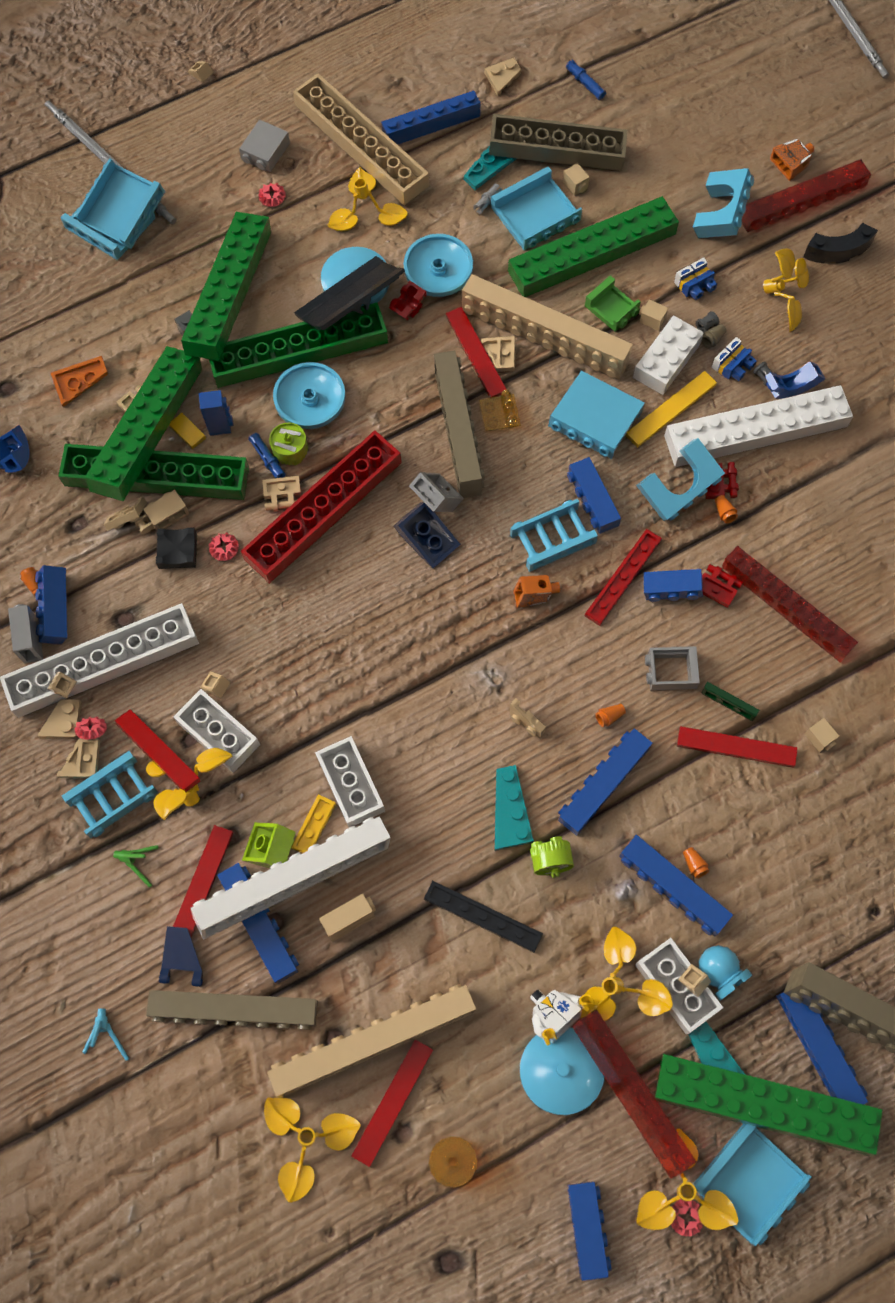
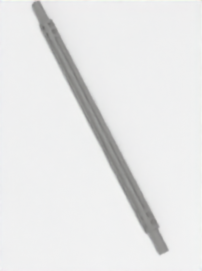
[829,0,889,79]
[45,101,176,224]

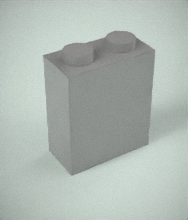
[239,120,290,172]
[8,604,43,664]

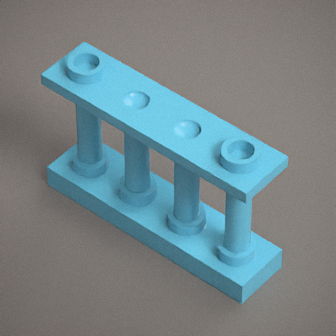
[510,499,598,572]
[62,751,158,838]

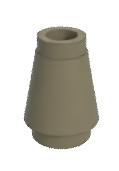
[701,324,726,348]

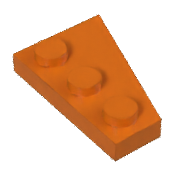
[51,356,108,407]

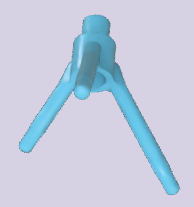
[82,1008,129,1061]

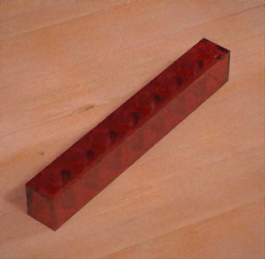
[742,159,871,233]
[572,1009,697,1179]

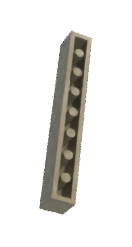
[146,990,318,1030]

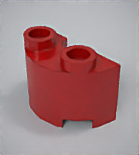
[389,281,426,320]

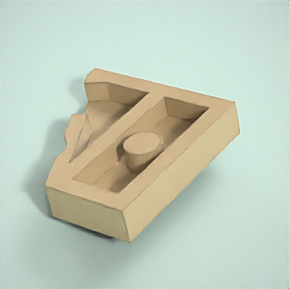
[481,336,516,372]
[104,496,147,531]
[510,698,546,738]
[38,699,81,739]

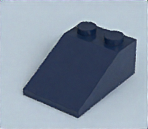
[393,502,461,569]

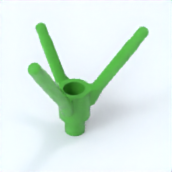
[113,845,159,887]

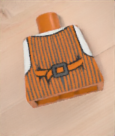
[770,139,814,181]
[513,575,560,608]

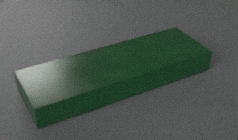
[701,681,760,721]

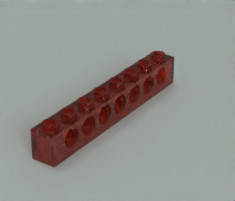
[722,546,858,663]

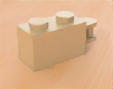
[134,490,189,534]

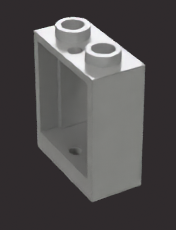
[409,472,464,512]
[645,646,700,691]

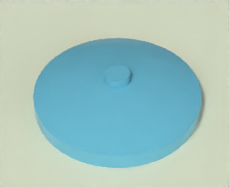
[404,234,473,297]
[321,247,389,306]
[273,362,345,429]
[520,1028,605,1115]

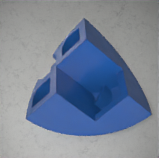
[0,425,30,472]

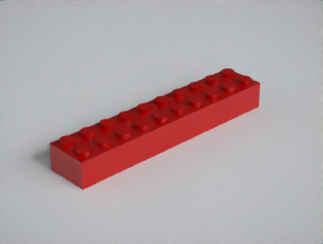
[241,430,402,584]

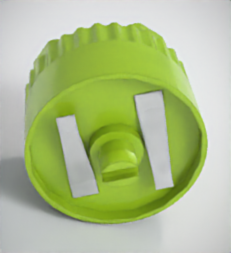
[269,422,308,465]
[530,837,574,878]

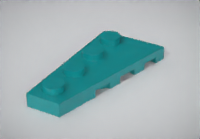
[464,146,518,190]
[494,765,534,851]
[688,1021,745,1074]

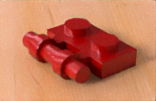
[705,462,739,499]
[703,564,743,608]

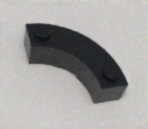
[803,223,878,264]

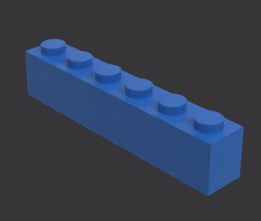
[381,91,480,145]
[558,728,653,836]
[619,835,733,936]
[217,863,299,984]
[776,992,868,1105]

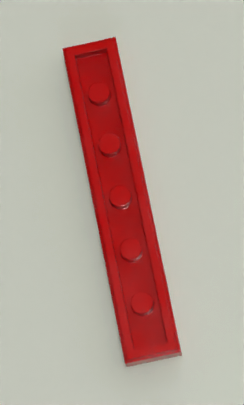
[446,307,507,400]
[584,529,662,626]
[114,709,201,792]
[676,726,797,768]
[173,825,234,938]
[351,1039,433,1167]

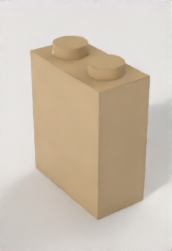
[319,893,376,942]

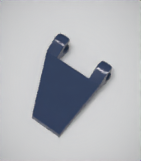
[159,926,203,987]

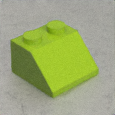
[242,822,296,869]

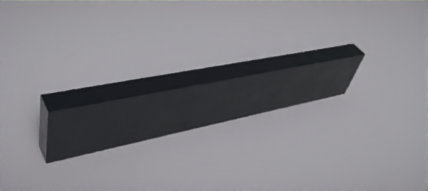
[424,880,543,953]

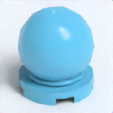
[699,945,752,1000]

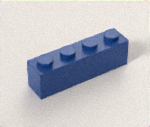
[567,457,621,534]
[35,565,67,644]
[567,1181,612,1281]

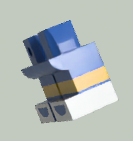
[674,258,717,300]
[712,337,757,381]

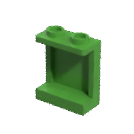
[585,275,641,332]

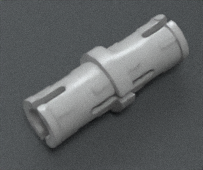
[473,184,502,214]

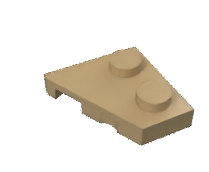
[484,58,521,96]
[57,738,100,778]

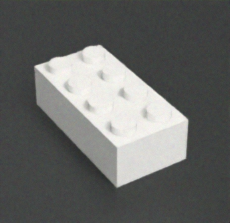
[633,315,704,395]
[174,689,260,773]
[315,736,385,827]
[635,938,723,1035]

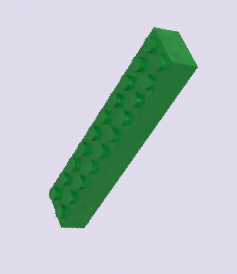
[508,196,679,297]
[181,212,271,361]
[209,302,388,388]
[85,346,202,501]
[58,444,249,500]
[654,1054,883,1157]

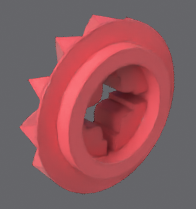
[258,182,286,207]
[209,532,239,561]
[74,716,107,740]
[671,1200,703,1236]

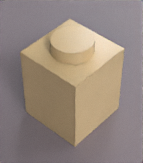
[563,163,589,196]
[639,300,668,331]
[805,718,839,752]

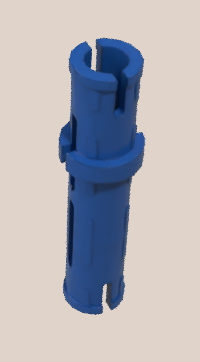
[566,60,606,100]
[249,433,286,478]

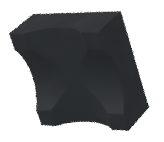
[156,527,197,569]

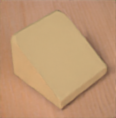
[188,61,213,82]
[200,671,230,698]
[48,672,77,699]
[678,964,711,997]

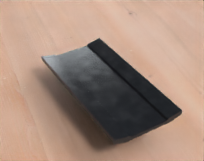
[294,256,405,330]

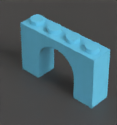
[693,168,754,238]
[636,438,725,521]

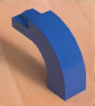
[765,361,826,399]

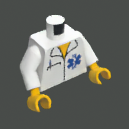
[530,989,595,1046]

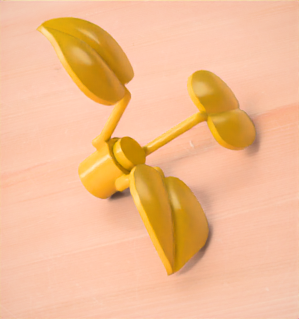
[327,167,408,231]
[763,248,809,332]
[146,748,233,820]
[581,926,673,1022]
[264,1097,361,1203]
[636,1129,738,1230]

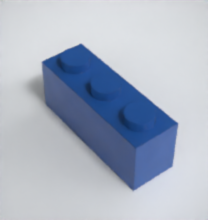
[199,390,234,436]
[644,569,703,602]

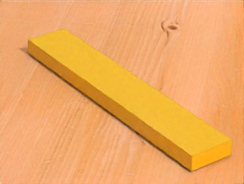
[625,371,717,448]

